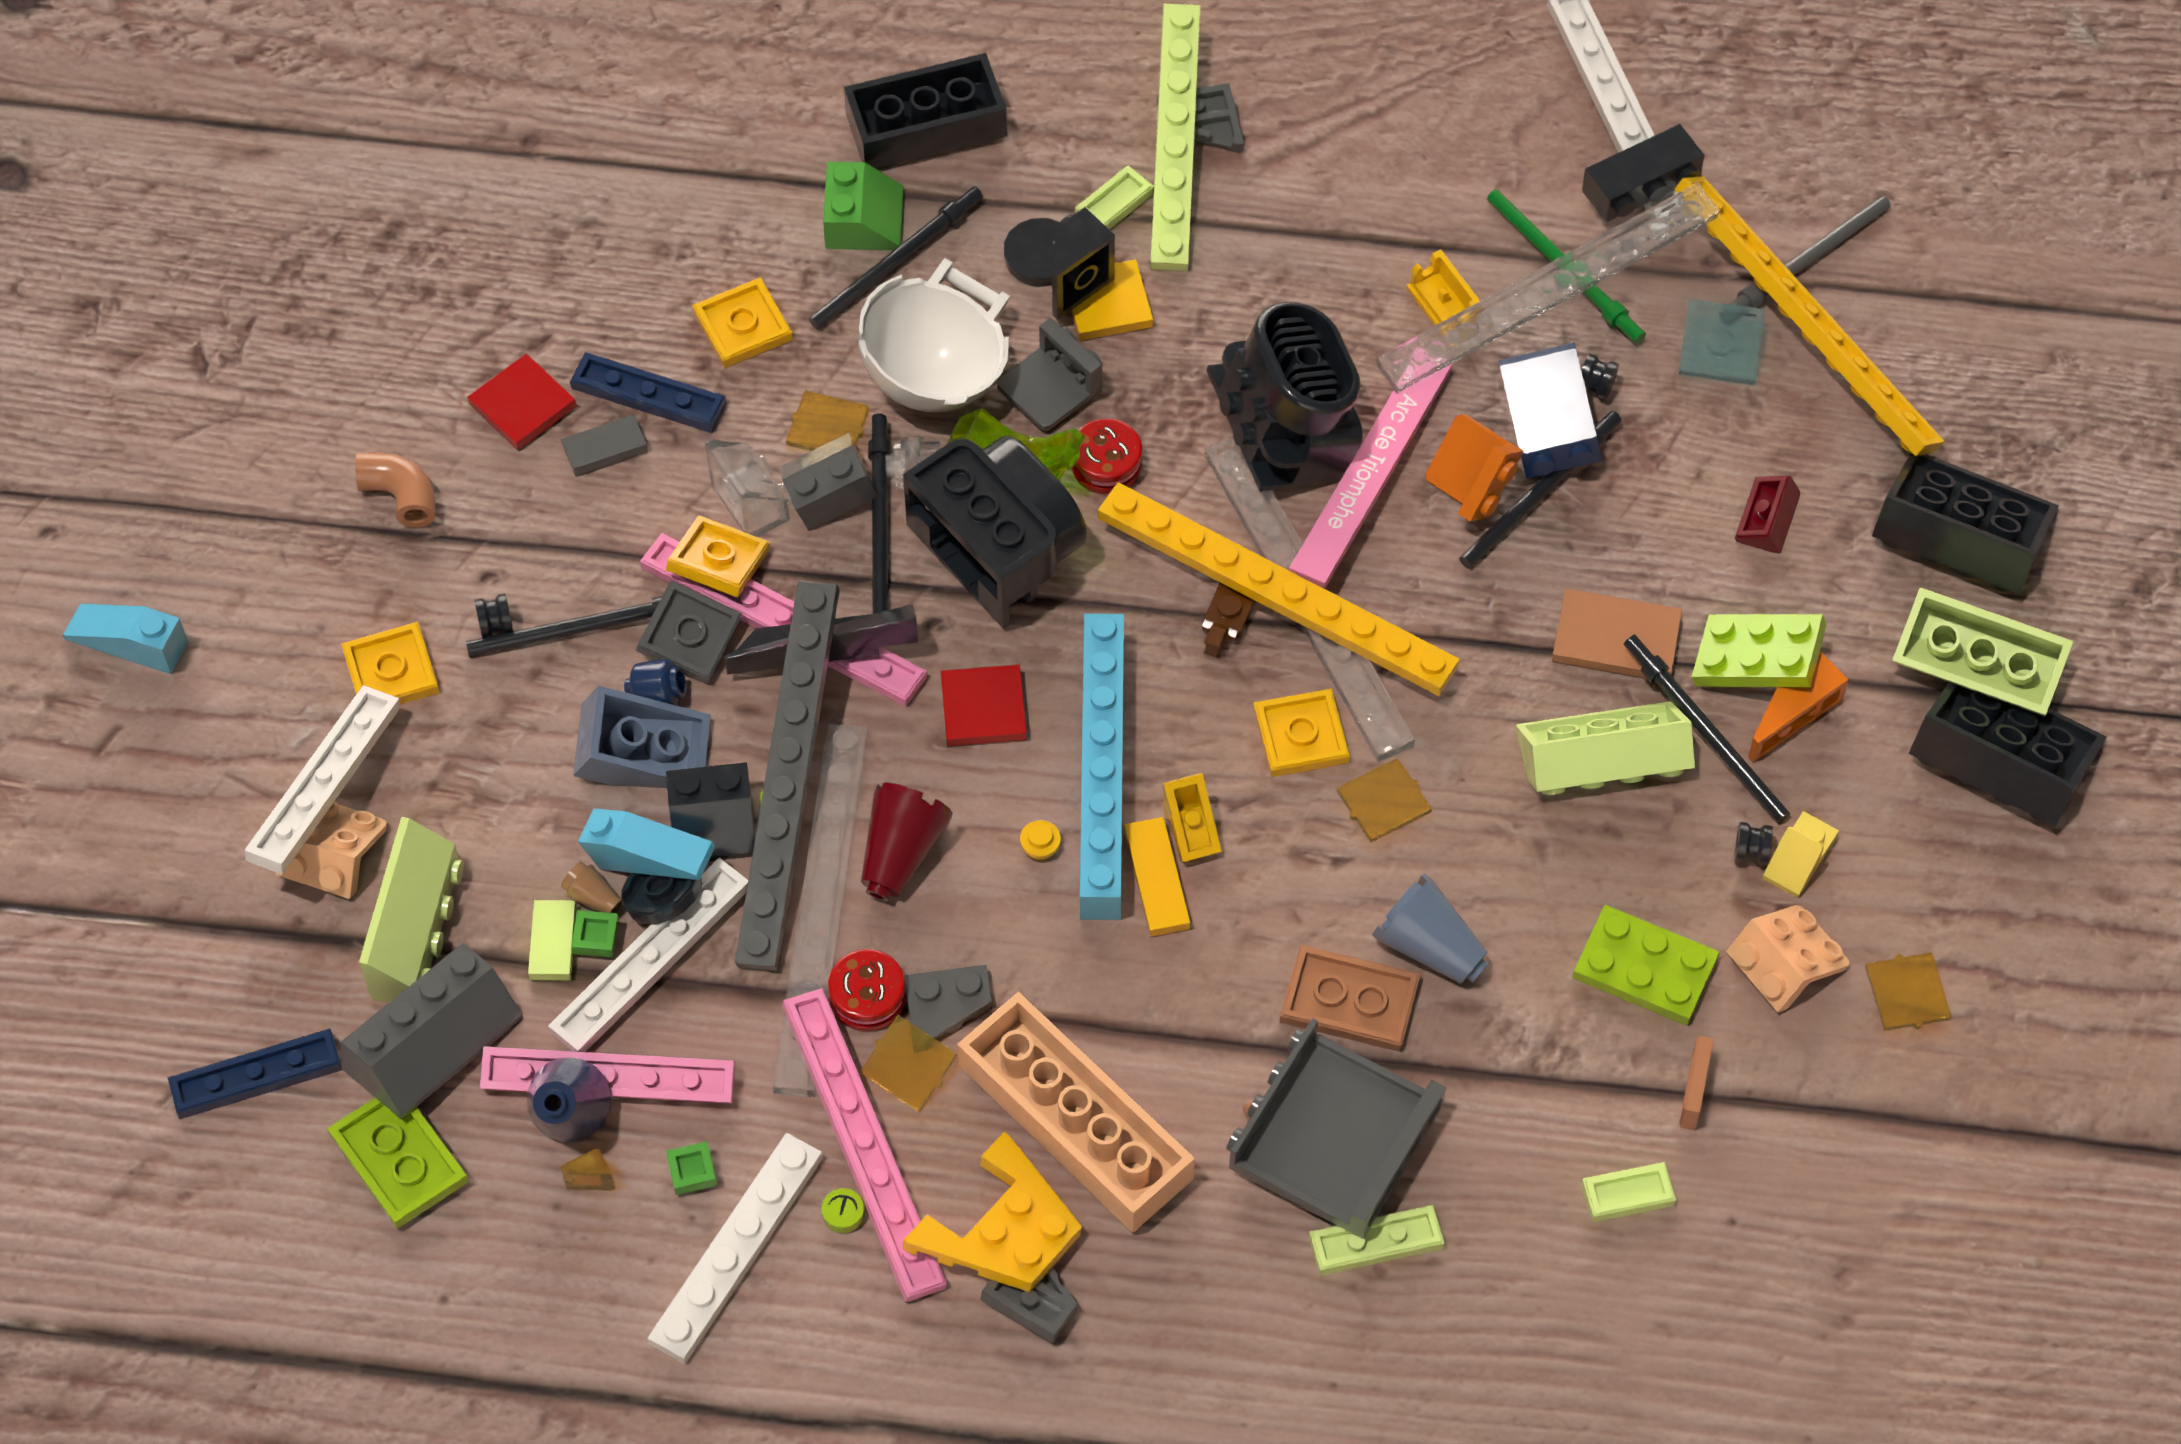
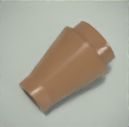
[561,861,623,913]

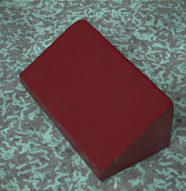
[1735,475,1800,553]

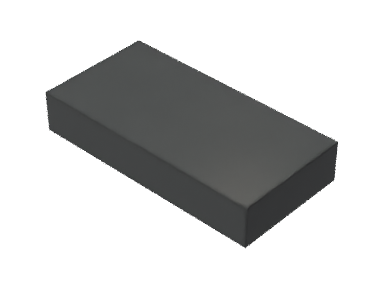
[561,415,648,476]

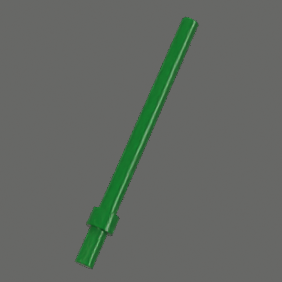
[1487,189,1646,344]

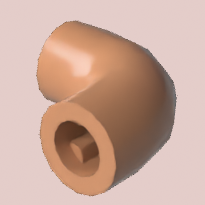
[355,452,435,528]

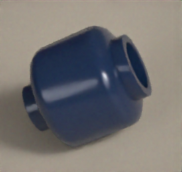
[624,659,686,706]

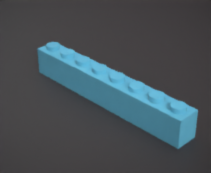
[1080,614,1124,920]

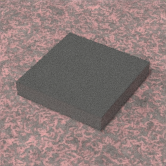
[636,580,742,685]

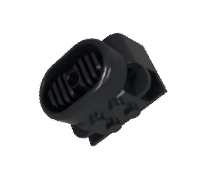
[1206,302,1363,492]
[903,436,1087,629]

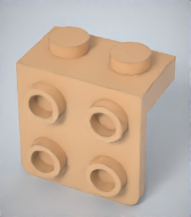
[276,801,387,899]
[1726,905,1850,1012]

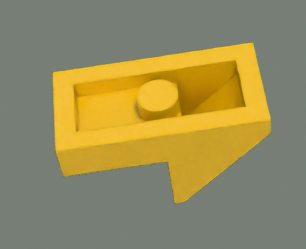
[1162,773,1222,862]

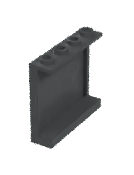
[1226,1018,1446,1239]

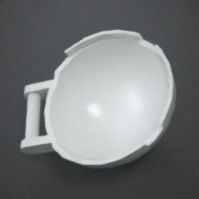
[857,258,1011,412]

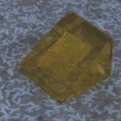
[560,1148,616,1191]

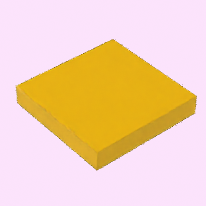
[1071,259,1153,341]
[692,277,793,368]
[666,516,770,597]
[341,622,440,705]
[1253,688,1350,777]

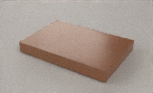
[1552,588,1682,678]
[1280,944,1421,1052]

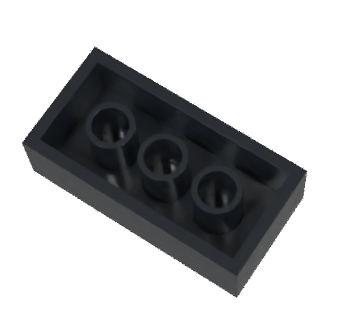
[843,53,1008,169]

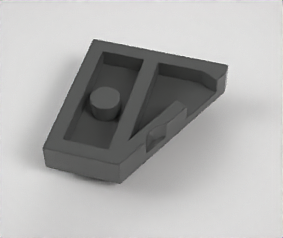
[1157,83,1244,152]
[904,965,992,1054]
[980,1267,1077,1343]

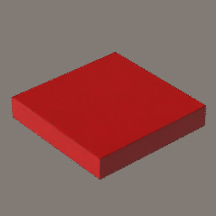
[467,353,577,450]
[941,664,1027,746]

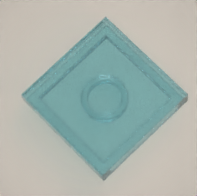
[1678,299,1765,385]

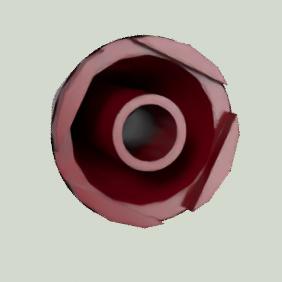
[861,782,953,901]

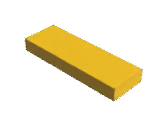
[1124,817,1190,937]

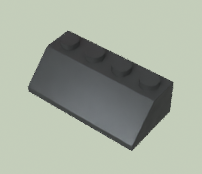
[341,943,522,1119]

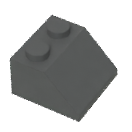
[780,433,878,531]

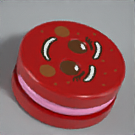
[1071,418,1142,494]
[828,949,906,1031]

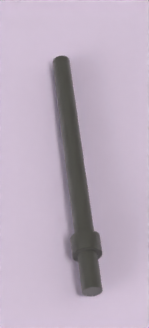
[1718,196,1891,323]

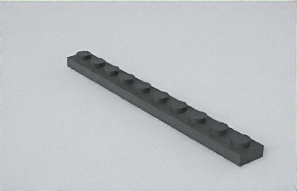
[735,581,840,971]

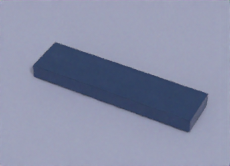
[570,352,727,433]
[167,1028,342,1120]

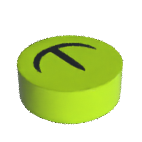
[821,1188,865,1233]

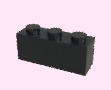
[1582,124,1705,222]

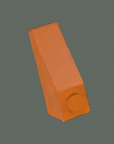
[1748,651,1849,763]

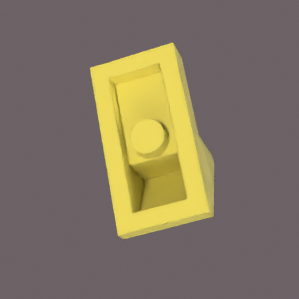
[1762,811,1839,898]

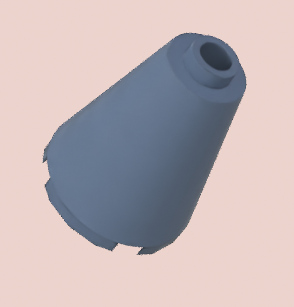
[1372,873,1488,983]

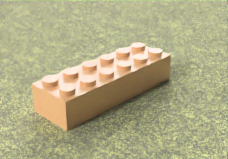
[957,992,1195,1233]

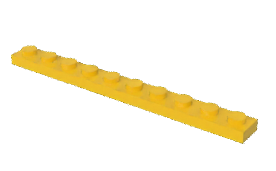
[1674,176,1945,456]
[1097,482,1460,696]

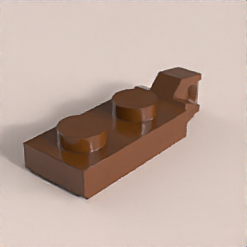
[1202,583,1257,659]

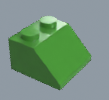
[823,162,904,250]

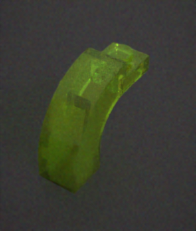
[947,408,1085,481]

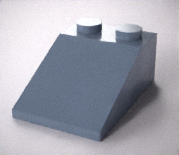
[573,685,711,788]

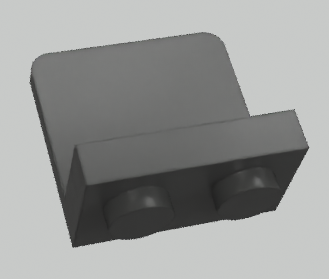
[997,318,1103,431]

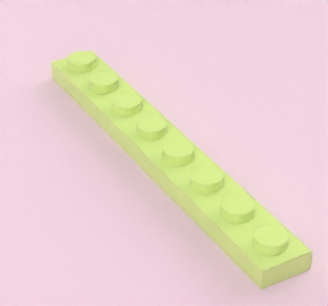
[1150,4,1200,271]

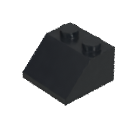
[1052,207,1115,320]
[666,762,755,862]

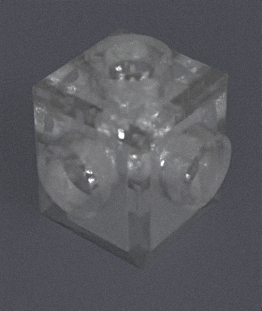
[886,436,940,493]

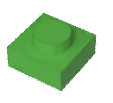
[571,910,620,958]
[666,1141,717,1195]

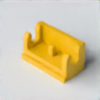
[1406,249,1482,343]

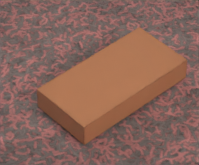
[1679,1035,1714,1130]

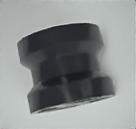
[1581,353,1619,399]
[474,593,513,638]
[1734,822,1773,866]

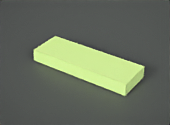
[1309,1205,1445,1276]

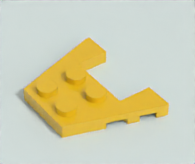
[902,1132,1082,1292]

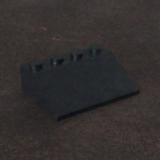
[1872,453,2059,594]
[1908,682,2107,827]

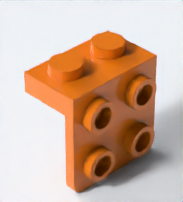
[1426,414,1524,522]

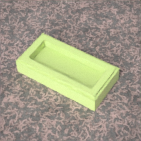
[1075,165,1154,230]
[528,900,577,981]
[1581,1162,1676,1223]

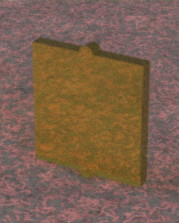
[786,390,869,451]
[1337,758,1432,842]
[1865,953,1952,1031]
[860,1015,958,1112]

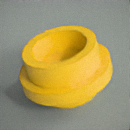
[1020,820,1061,860]

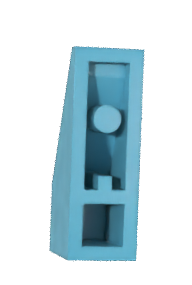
[63,604,188,674]
[578,808,715,880]

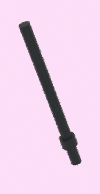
[809,186,983,330]
[1459,411,1622,569]
[868,413,891,614]
[466,592,699,657]
[1623,634,1790,824]

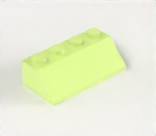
[1892,587,2073,716]
[1515,701,1695,795]
[359,817,464,1002]

